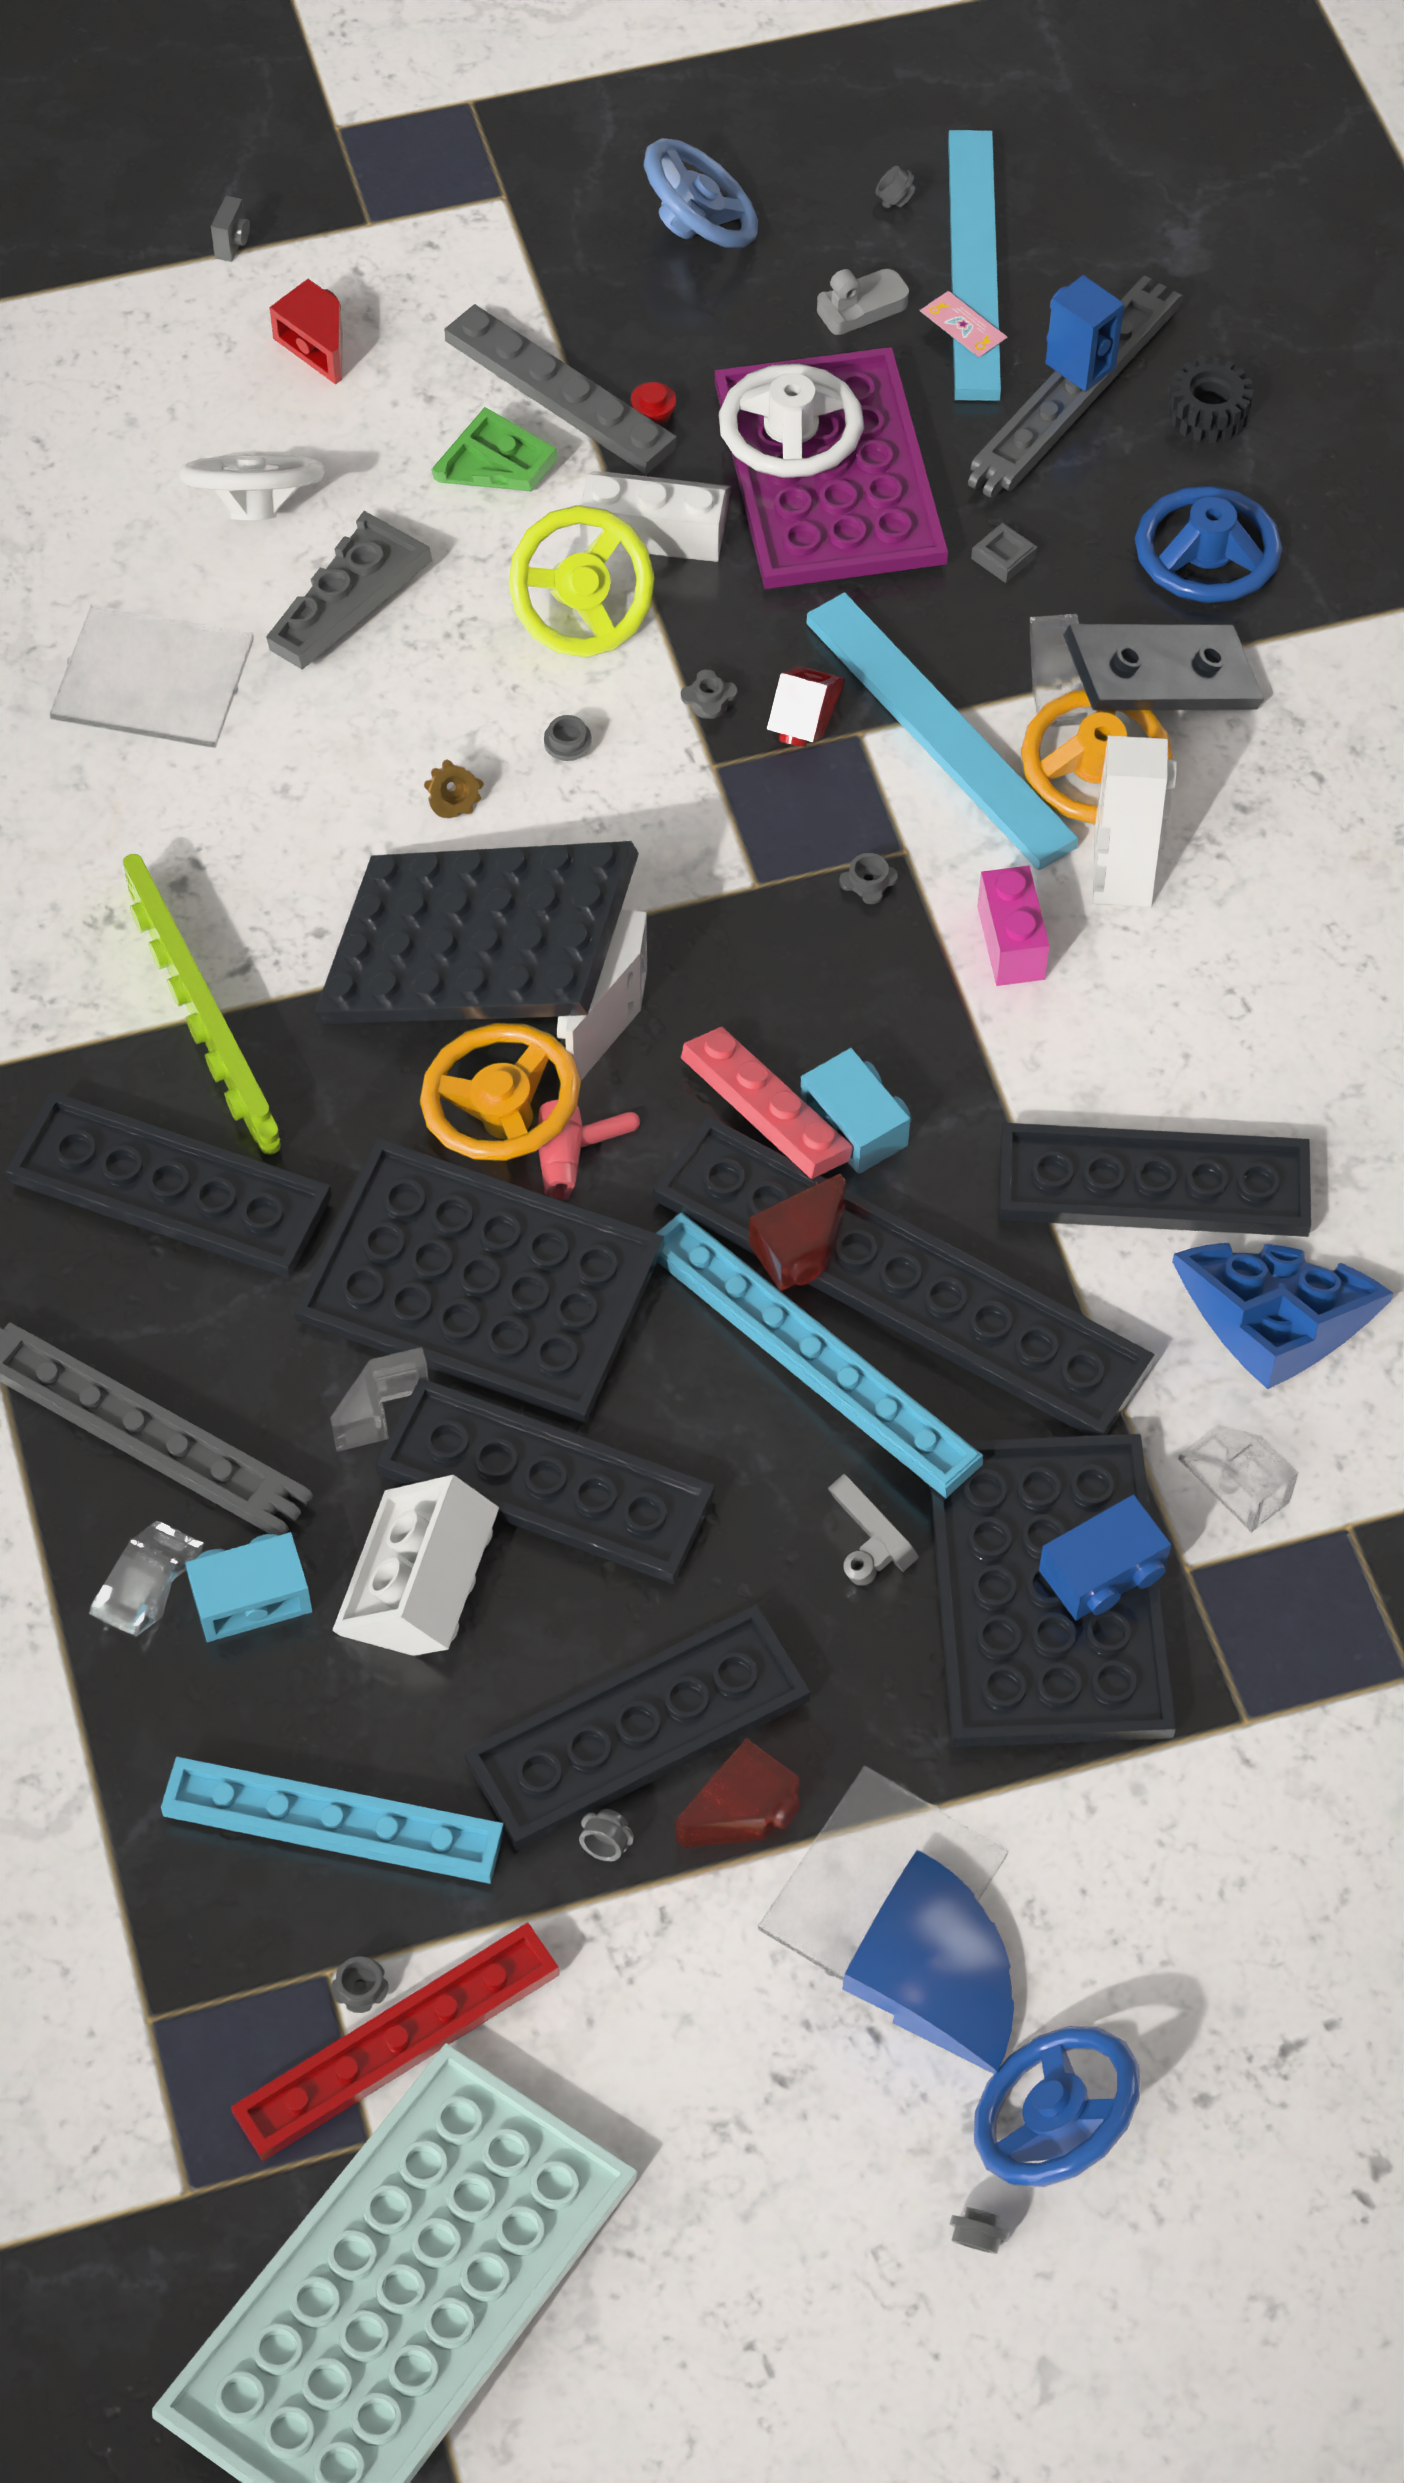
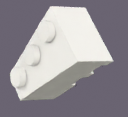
[1093,735,1177,907]

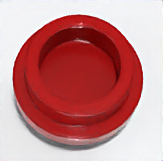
[631,382,676,424]

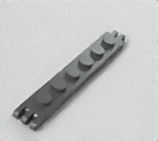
[968,276,1183,498]
[0,1323,313,1536]

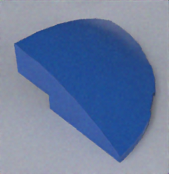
[1172,1243,1393,1389]
[842,1850,1014,2074]

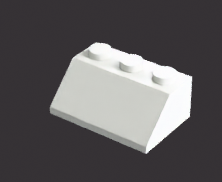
[580,471,731,562]
[332,1475,499,1656]

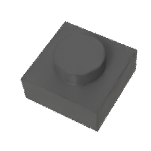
[211,196,250,262]

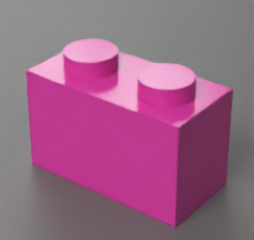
[977,865,1050,986]

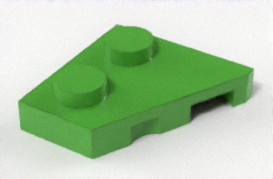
[431,407,559,491]

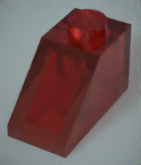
[749,1174,846,1291]
[676,1738,801,1848]

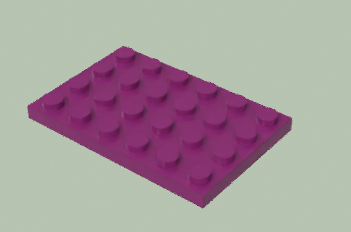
[715,347,948,589]

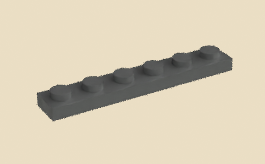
[444,304,676,475]

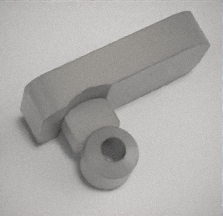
[817,269,909,335]
[828,1474,919,1585]

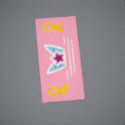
[920,291,1008,357]

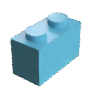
[800,1048,912,1175]
[185,1532,312,1642]

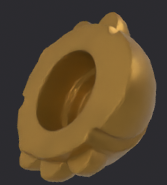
[424,759,484,818]

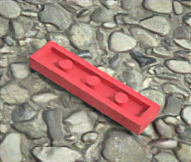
[681,1027,853,1179]

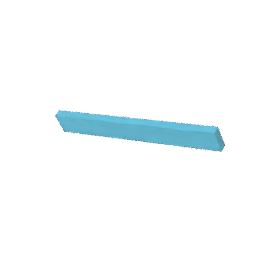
[948,130,1001,401]
[807,592,1078,871]
[656,1212,983,1498]

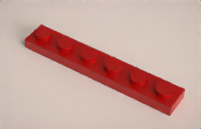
[231,1922,560,2162]

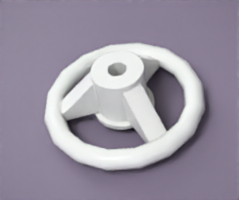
[719,364,864,478]
[177,454,325,520]

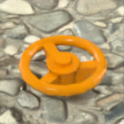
[1021,689,1173,825]
[420,1023,581,1161]

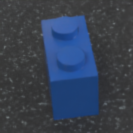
[1045,275,1124,392]
[1039,1494,1171,1620]

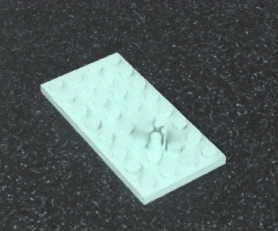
[152,2043,637,2483]

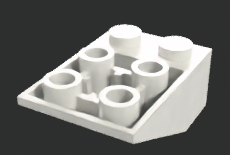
[557,910,647,1080]

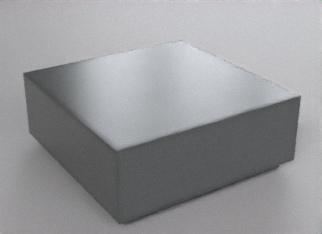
[971,522,1038,583]

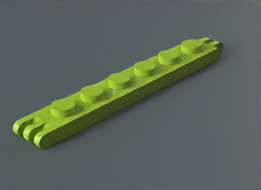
[123,854,281,1155]

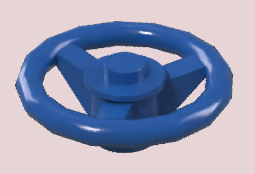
[1134,485,1283,603]
[974,2026,1140,2187]

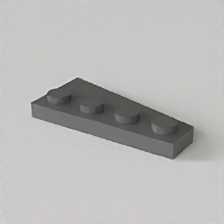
[266,511,433,670]

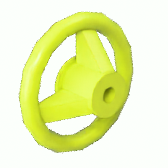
[508,505,655,658]

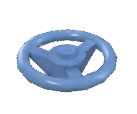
[644,138,759,249]

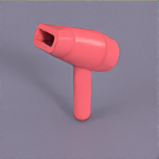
[537,1100,640,1201]

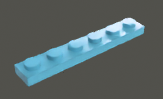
[161,1757,504,1884]

